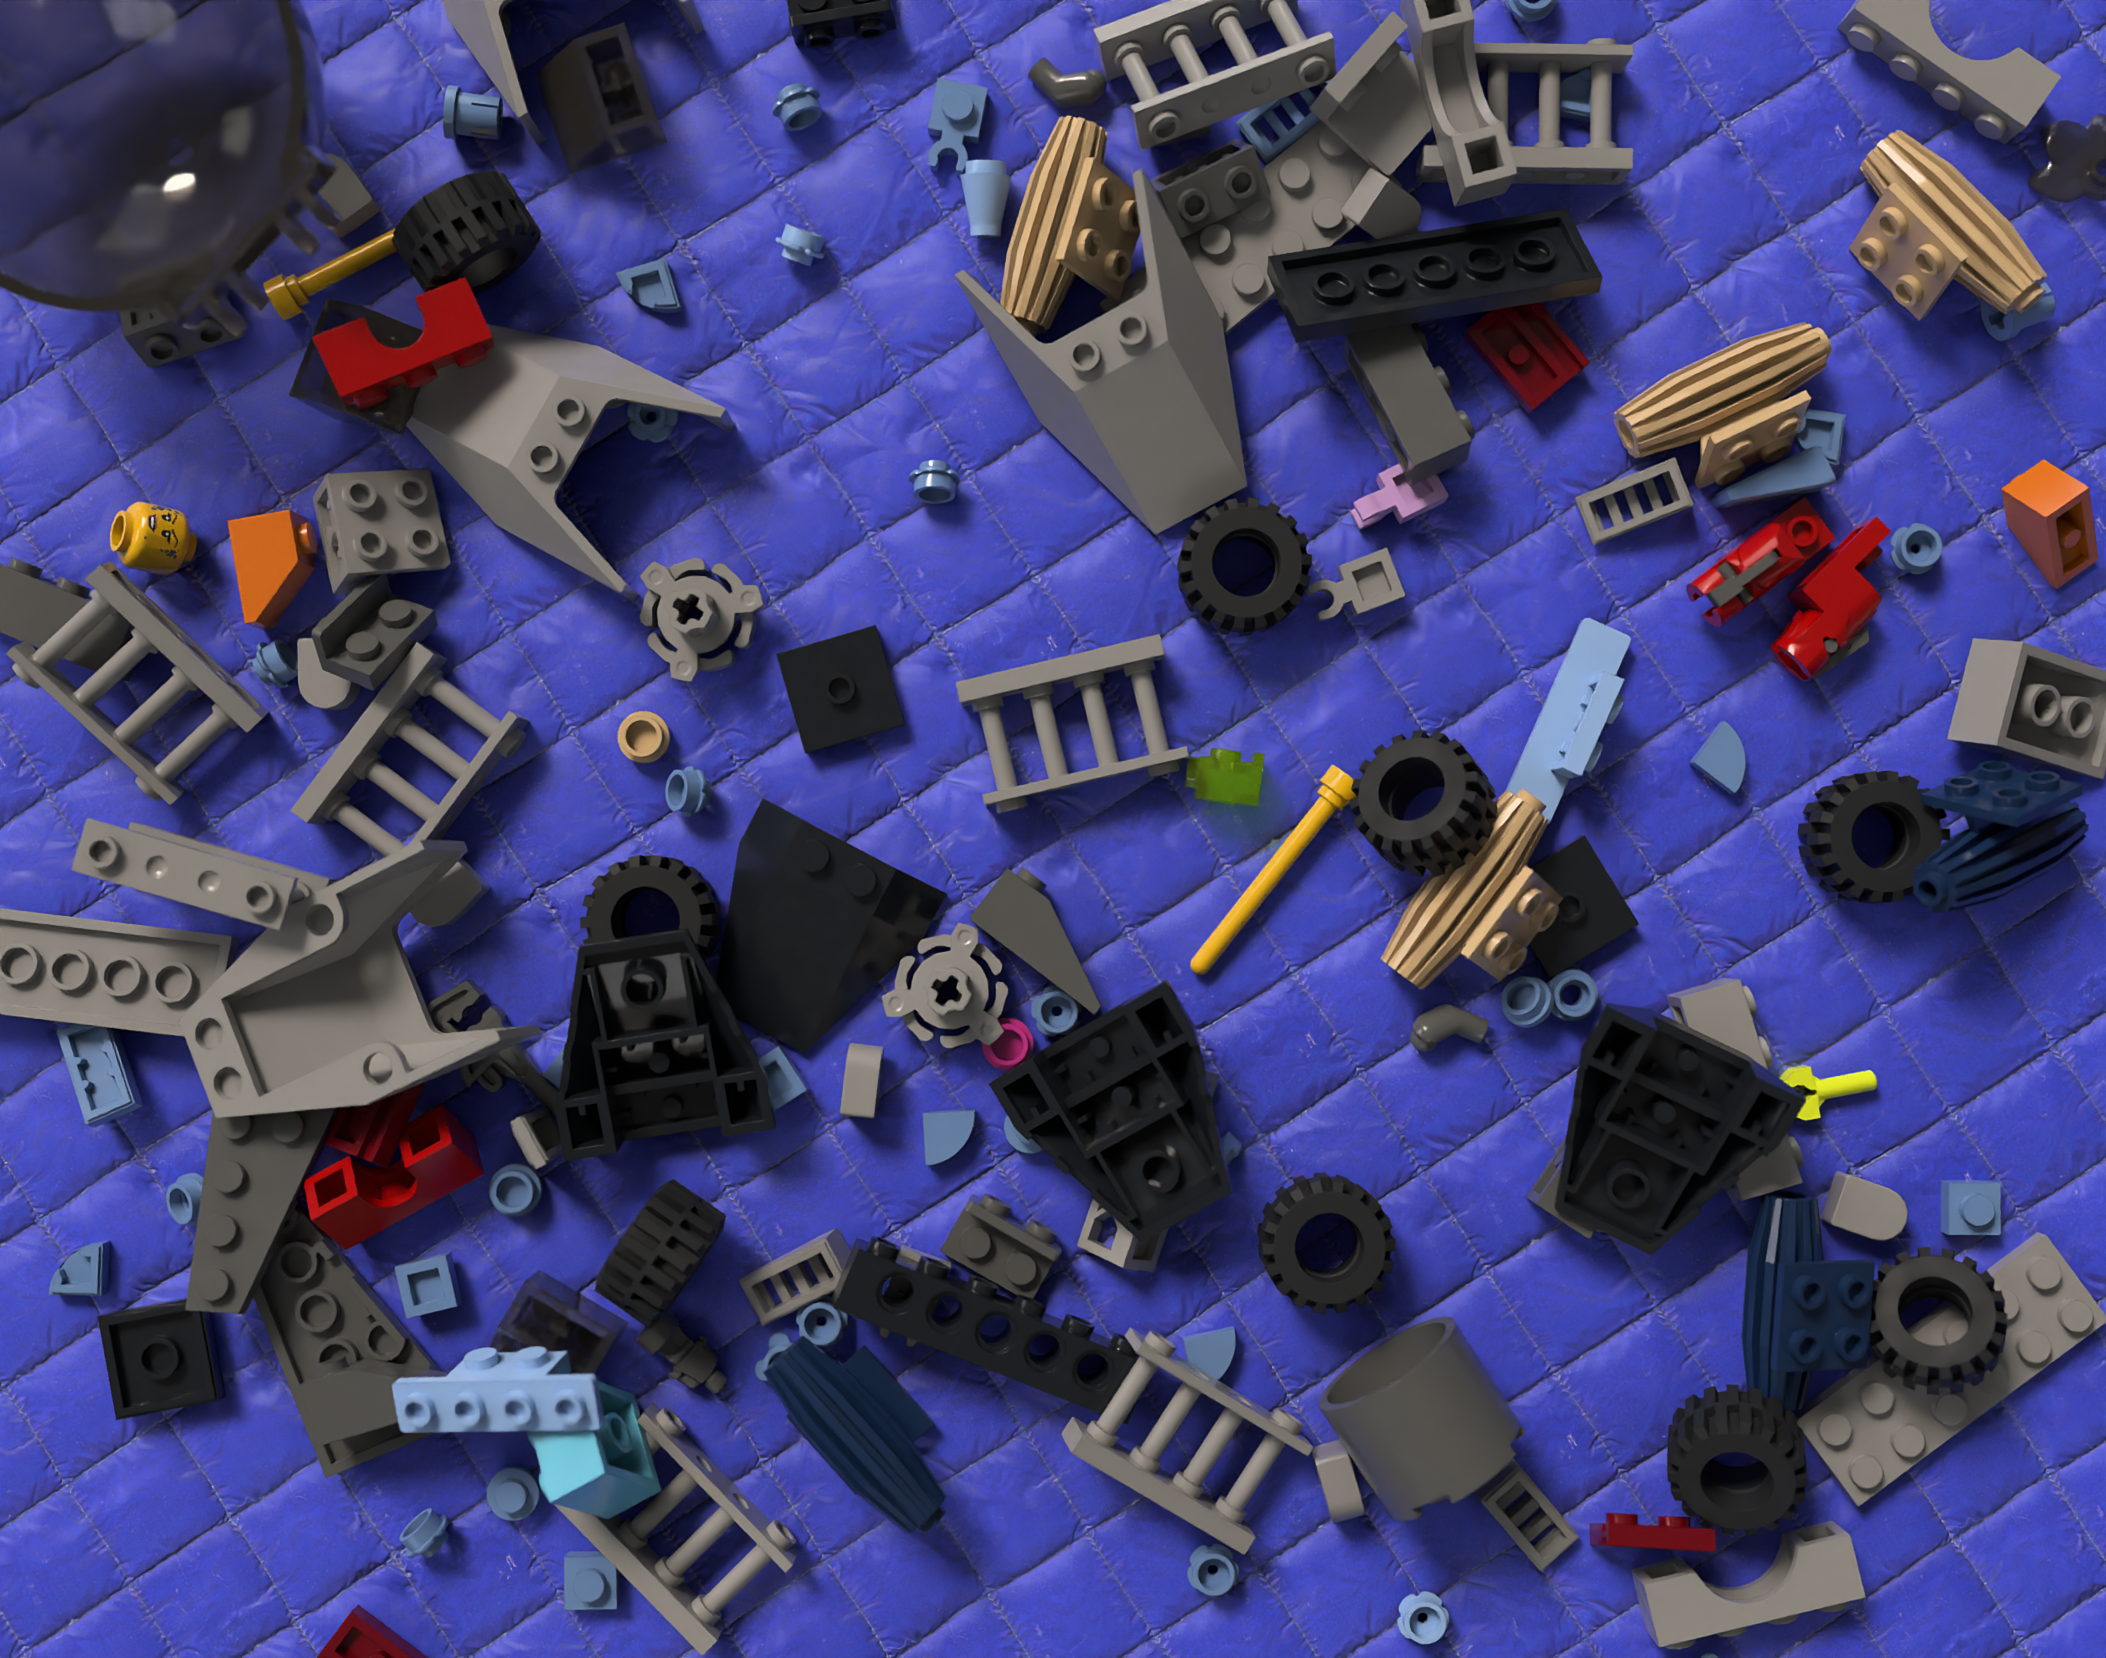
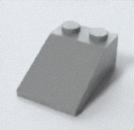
[1947,638,2106,779]

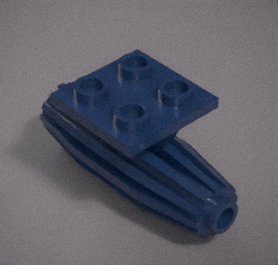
[1911,761,2089,913]
[1741,1190,1875,1411]
[763,1335,947,1534]

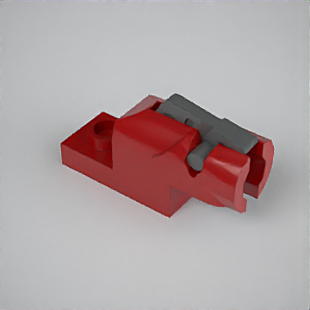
[1686,497,1835,627]
[1770,516,1891,681]

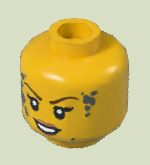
[110,502,197,576]

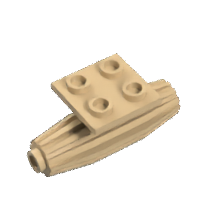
[1000,116,1140,337]
[1849,130,2047,321]
[1614,322,1831,489]
[1380,788,1563,990]

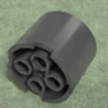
[1318,1317,1526,1521]

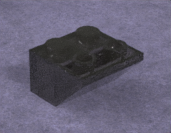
[536,23,667,174]
[289,299,423,436]
[490,1270,629,1377]

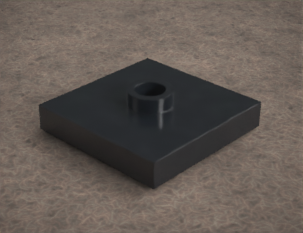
[776,625,906,754]
[1528,835,1639,978]
[98,1297,226,1420]

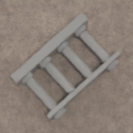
[1093,0,1336,150]
[1416,38,1634,185]
[6,561,269,805]
[955,634,1189,814]
[290,642,529,857]
[71,818,336,931]
[1061,1327,1314,1555]
[554,1402,799,1656]

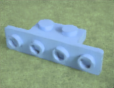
[1506,618,1631,824]
[392,1346,604,1433]

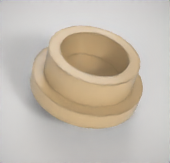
[618,711,671,763]

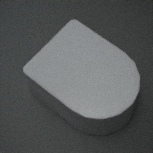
[300,154,381,238]
[1341,168,1422,239]
[297,638,361,711]
[410,857,490,927]
[840,1043,884,1119]
[1820,1171,1908,1241]
[1311,1439,1365,1524]

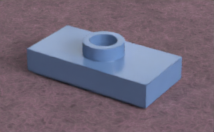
[56,1024,143,1128]

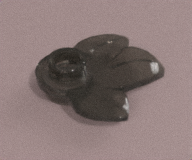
[2028,113,2106,203]

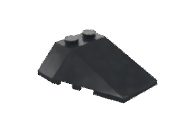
[717,798,947,1054]
[555,928,776,1161]
[989,980,1233,1242]
[1554,1003,1806,1255]

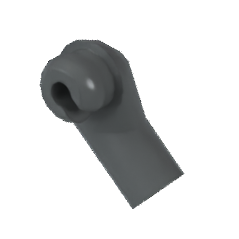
[1028,57,1107,109]
[1410,1004,1489,1052]

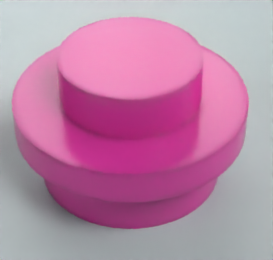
[981,1018,1034,1070]

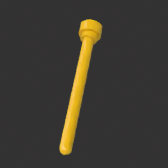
[263,228,397,321]
[1190,765,1357,975]

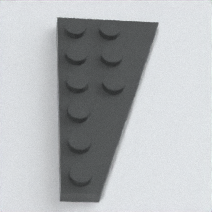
[185,1107,340,1314]
[254,1200,441,1478]

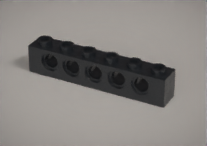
[832,1236,1140,1424]

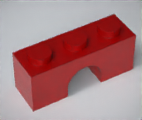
[313,277,494,409]
[303,1104,484,1250]

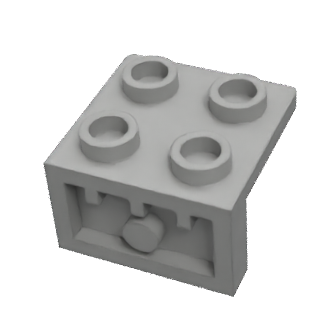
[1309,11,1432,178]
[312,469,450,594]

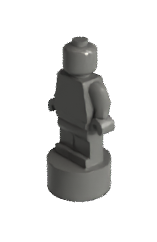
[635,1312,728,1394]

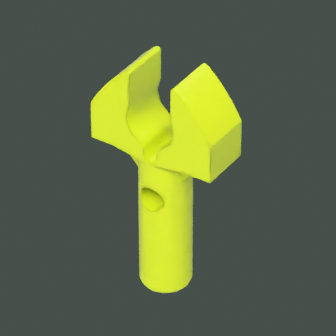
[1779,1065,1877,1121]

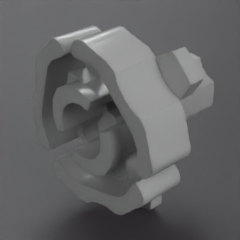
[640,558,764,683]
[882,923,1009,1048]

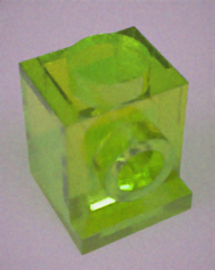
[1185,748,1265,808]

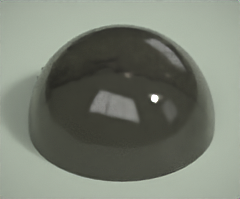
[0,0,343,337]

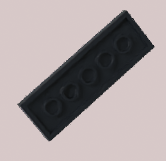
[1267,209,1603,343]

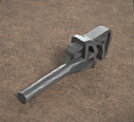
[426,980,559,1117]

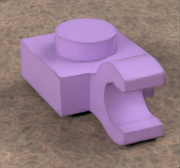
[1350,464,1449,530]

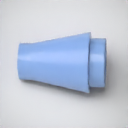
[960,160,1012,239]

